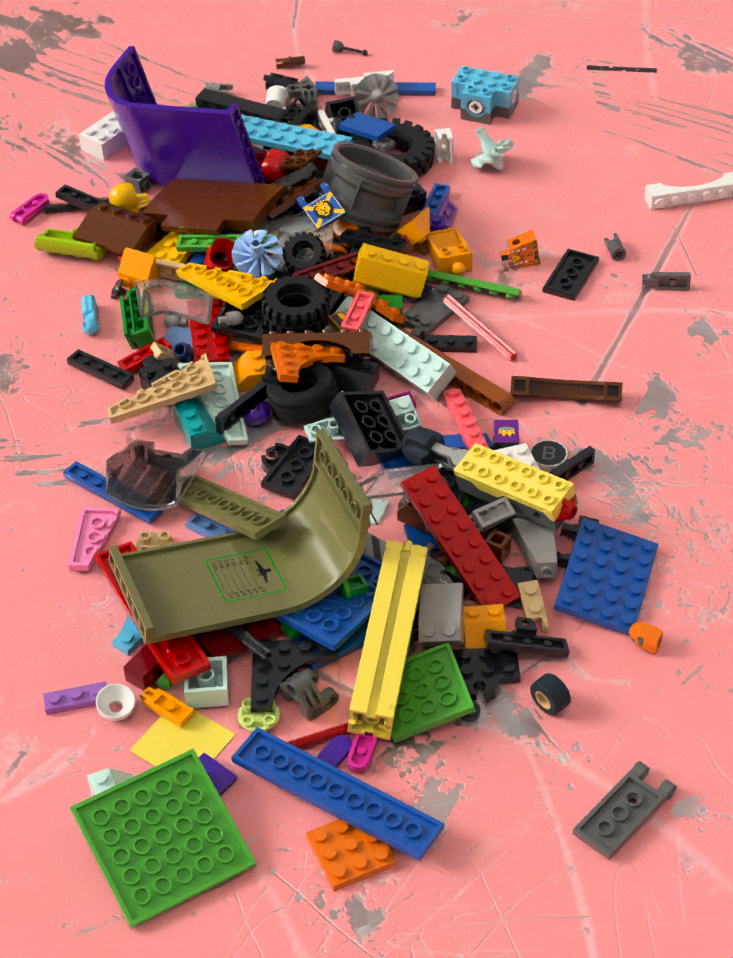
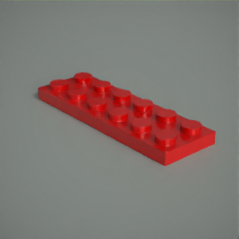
[188,299,230,363]

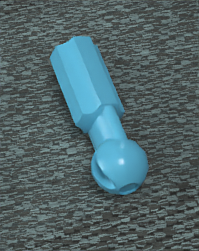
[81,294,99,335]

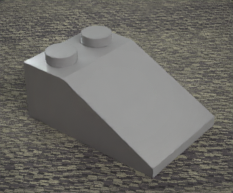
[418,583,464,647]

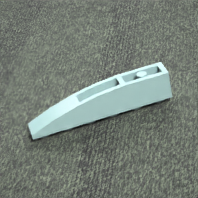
[304,395,422,443]

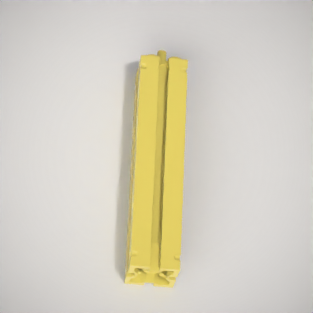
[347,540,428,740]

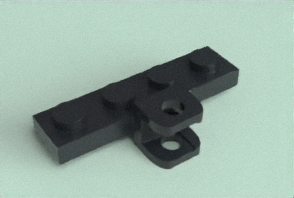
[484,617,570,658]

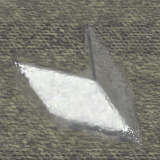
[135,277,213,325]
[358,463,442,525]

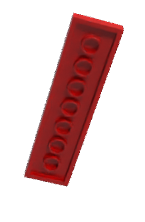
[400,465,521,607]

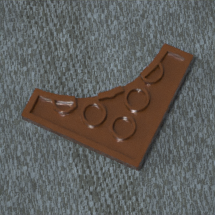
[266,177,325,219]

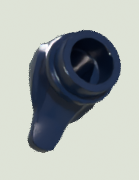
[173,342,194,363]

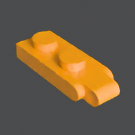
[140,687,195,728]

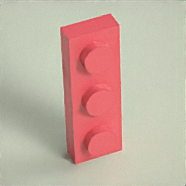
[341,291,375,332]

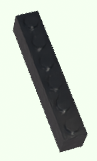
[195,88,285,123]

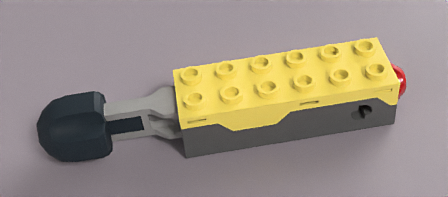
[402,427,578,531]

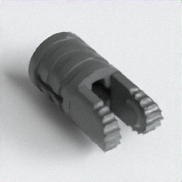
[604,233,626,261]

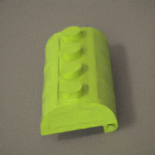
[34,228,108,261]

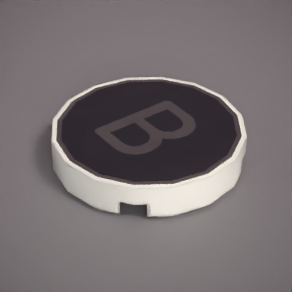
[530,440,568,471]

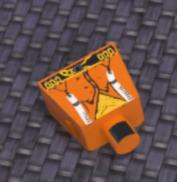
[499,230,541,268]

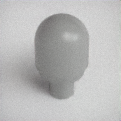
[218,311,243,326]
[163,315,188,328]

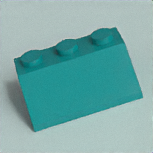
[173,398,226,452]

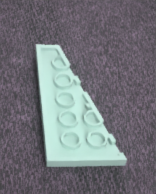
[178,362,248,445]

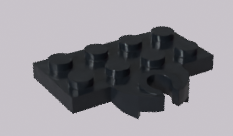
[261,435,315,500]
[452,648,521,701]

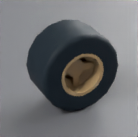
[530,673,571,716]

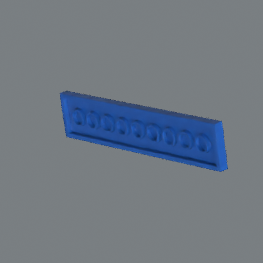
[231,727,444,861]

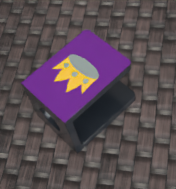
[493,420,519,450]

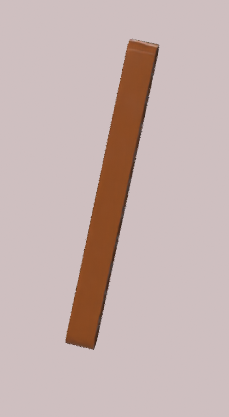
[374,312,515,415]

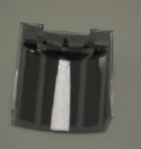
[105,439,207,511]

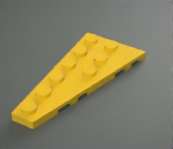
[146,232,205,264]
[176,263,276,310]

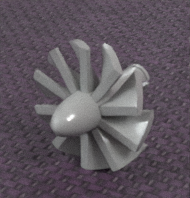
[355,73,399,119]

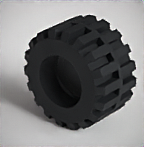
[282,231,327,272]

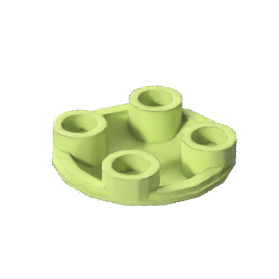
[237,698,280,732]

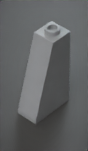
[512,518,557,578]

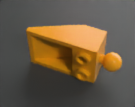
[426,227,472,276]

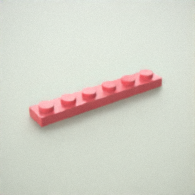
[442,388,490,450]

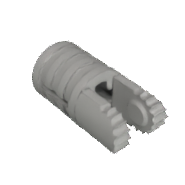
[205,82,233,95]

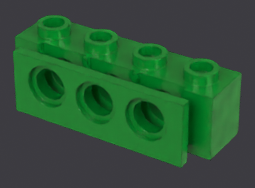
[119,285,156,349]

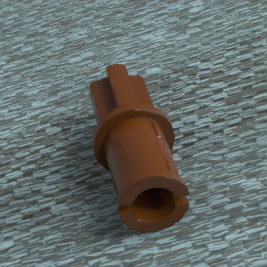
[276,56,305,68]

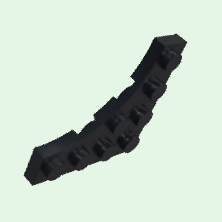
[250,640,337,713]

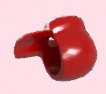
[255,149,292,183]
[204,237,235,272]

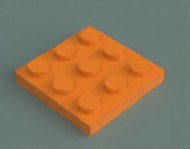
[306,819,397,891]

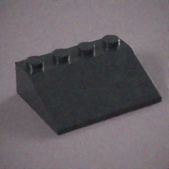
[329,390,405,467]

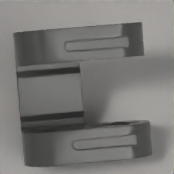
[286,83,318,119]
[279,668,339,721]

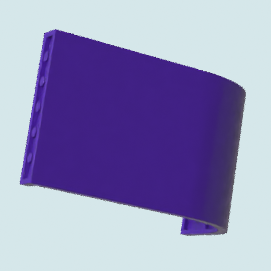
[104,46,265,186]

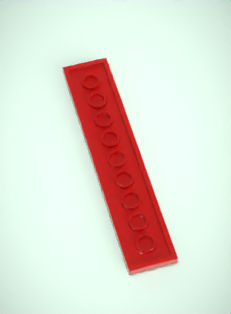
[94,541,211,685]

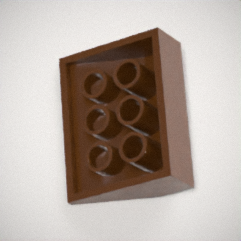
[72,202,157,255]

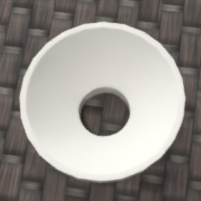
[96,684,135,721]

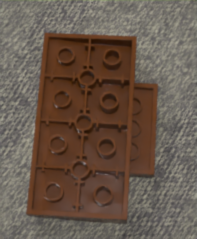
[142,178,287,235]

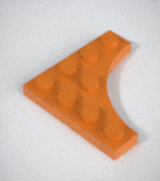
[314,273,406,324]
[270,341,345,383]

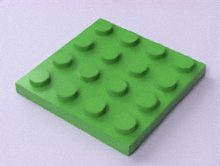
[391,642,476,743]

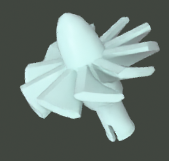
[470,126,514,171]

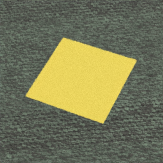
[129,710,236,766]

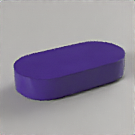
[317,735,352,768]

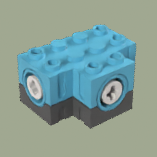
[451,66,520,125]

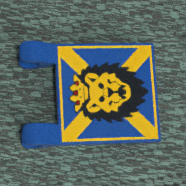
[297,182,347,231]

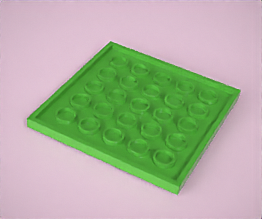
[70,749,256,929]

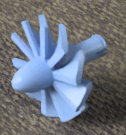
[232,229,282,278]

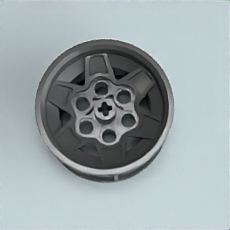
[315,142,418,232]

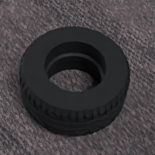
[266,362,338,425]

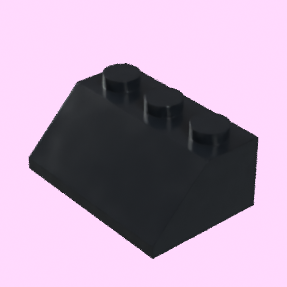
[321,355,379,393]

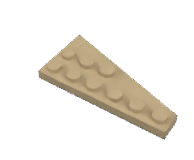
[107,353,218,424]

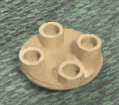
[135,531,174,551]

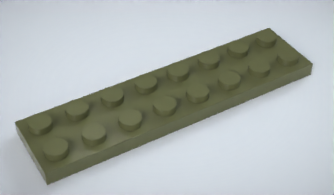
[165,475,288,540]

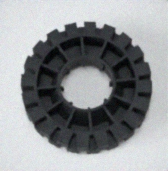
[350,118,435,177]

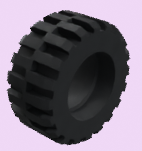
[261,275,330,334]

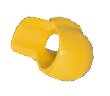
[109,182,151,214]

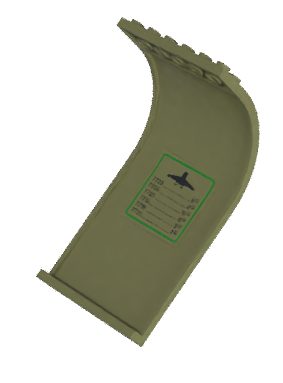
[109,429,373,645]

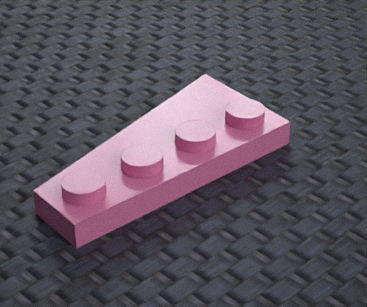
[68,507,121,571]

